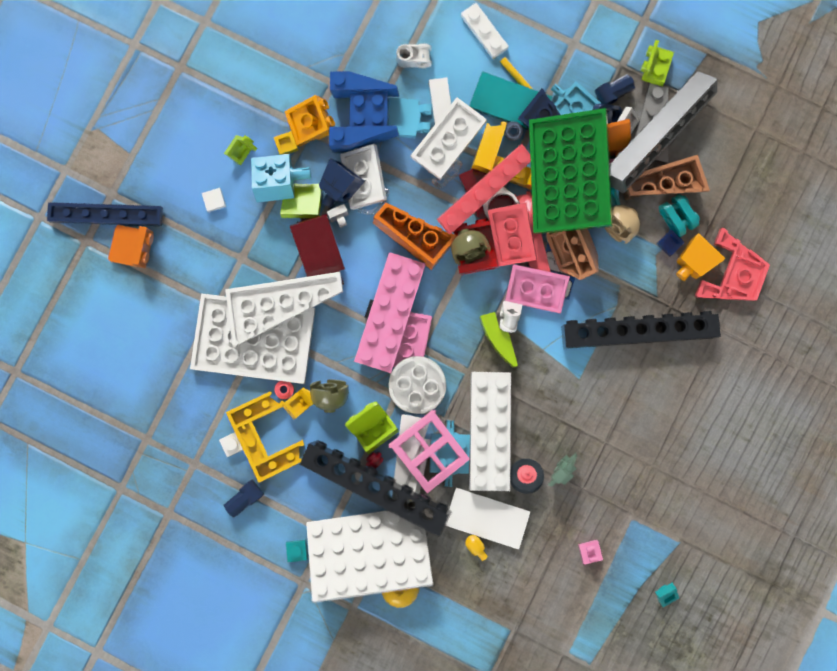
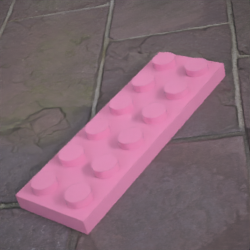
[354,252,426,373]

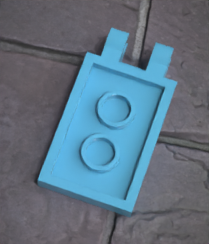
[389,98,432,138]

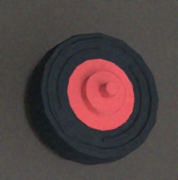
[510,458,544,494]

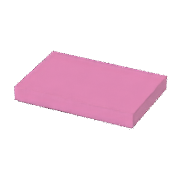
[505,264,570,314]
[393,312,432,367]

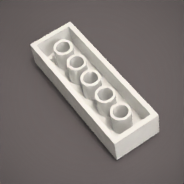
[469,372,511,491]

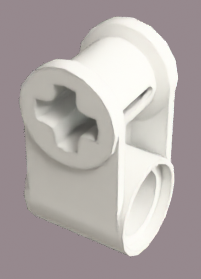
[396,44,432,68]
[500,301,522,333]

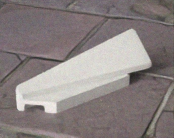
[392,414,431,504]

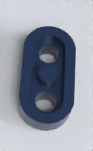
[592,103,622,124]

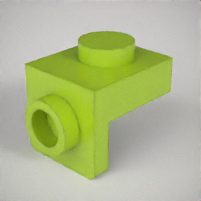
[224,135,258,165]

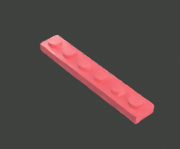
[437,144,531,234]

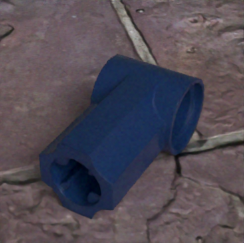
[594,74,635,105]
[223,479,264,518]

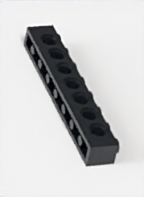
[561,311,721,349]
[300,440,452,537]

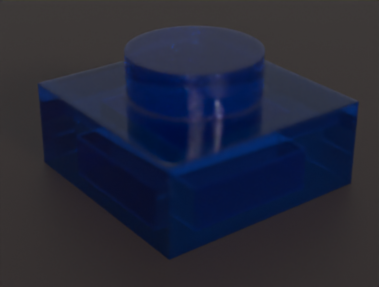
[656,229,685,257]

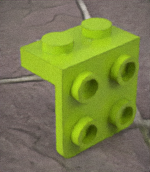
[345,401,399,455]

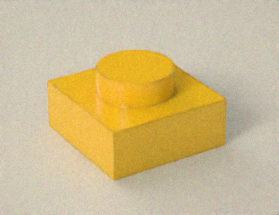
[274,131,298,155]

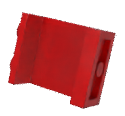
[453,219,499,275]

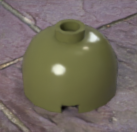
[451,229,491,265]
[310,379,349,413]

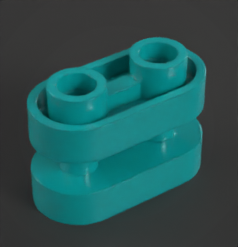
[658,194,700,238]

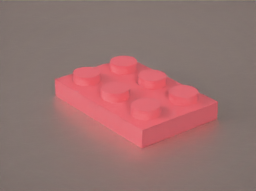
[488,202,537,267]

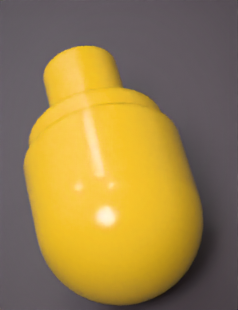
[465,535,488,561]

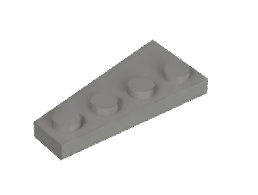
[635,83,668,165]

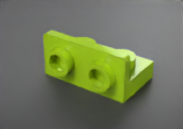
[640,40,674,87]

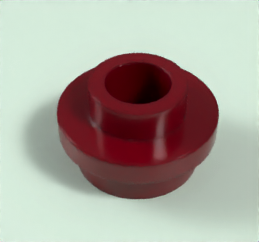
[366,451,384,469]

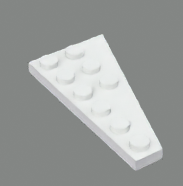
[225,272,343,347]

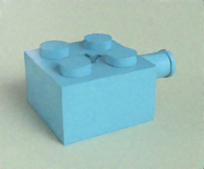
[251,154,311,202]

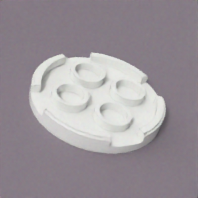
[389,356,446,414]

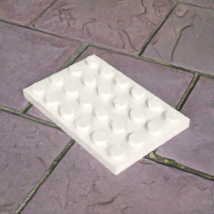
[190,294,315,384]
[306,507,433,603]

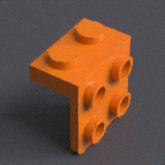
[108,225,154,269]

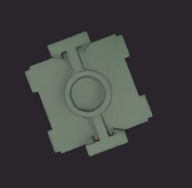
[548,452,577,487]

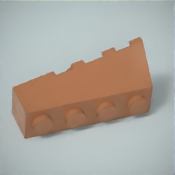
[623,155,710,201]

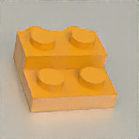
[284,95,335,147]

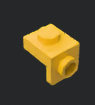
[282,387,313,420]

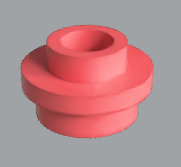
[274,381,294,399]

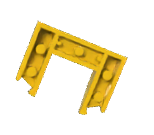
[471,122,532,190]
[226,392,304,483]

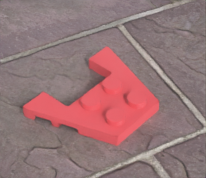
[695,228,770,301]

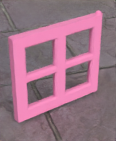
[389,410,470,493]

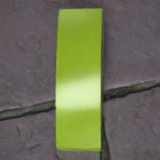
[479,312,518,368]

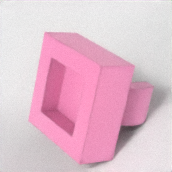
[578,540,603,565]

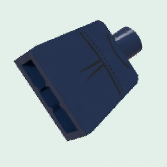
[319,158,365,208]

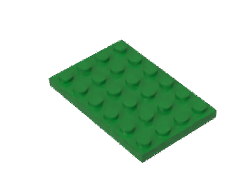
[529,108,613,234]

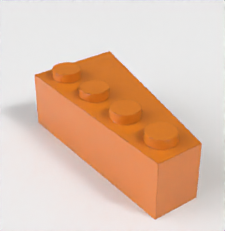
[373,203,457,270]

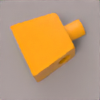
[676,233,725,281]

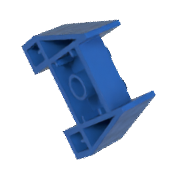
[329,71,399,153]

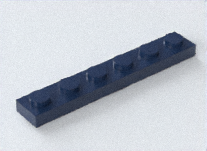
[47,202,163,226]

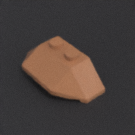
[546,229,599,280]

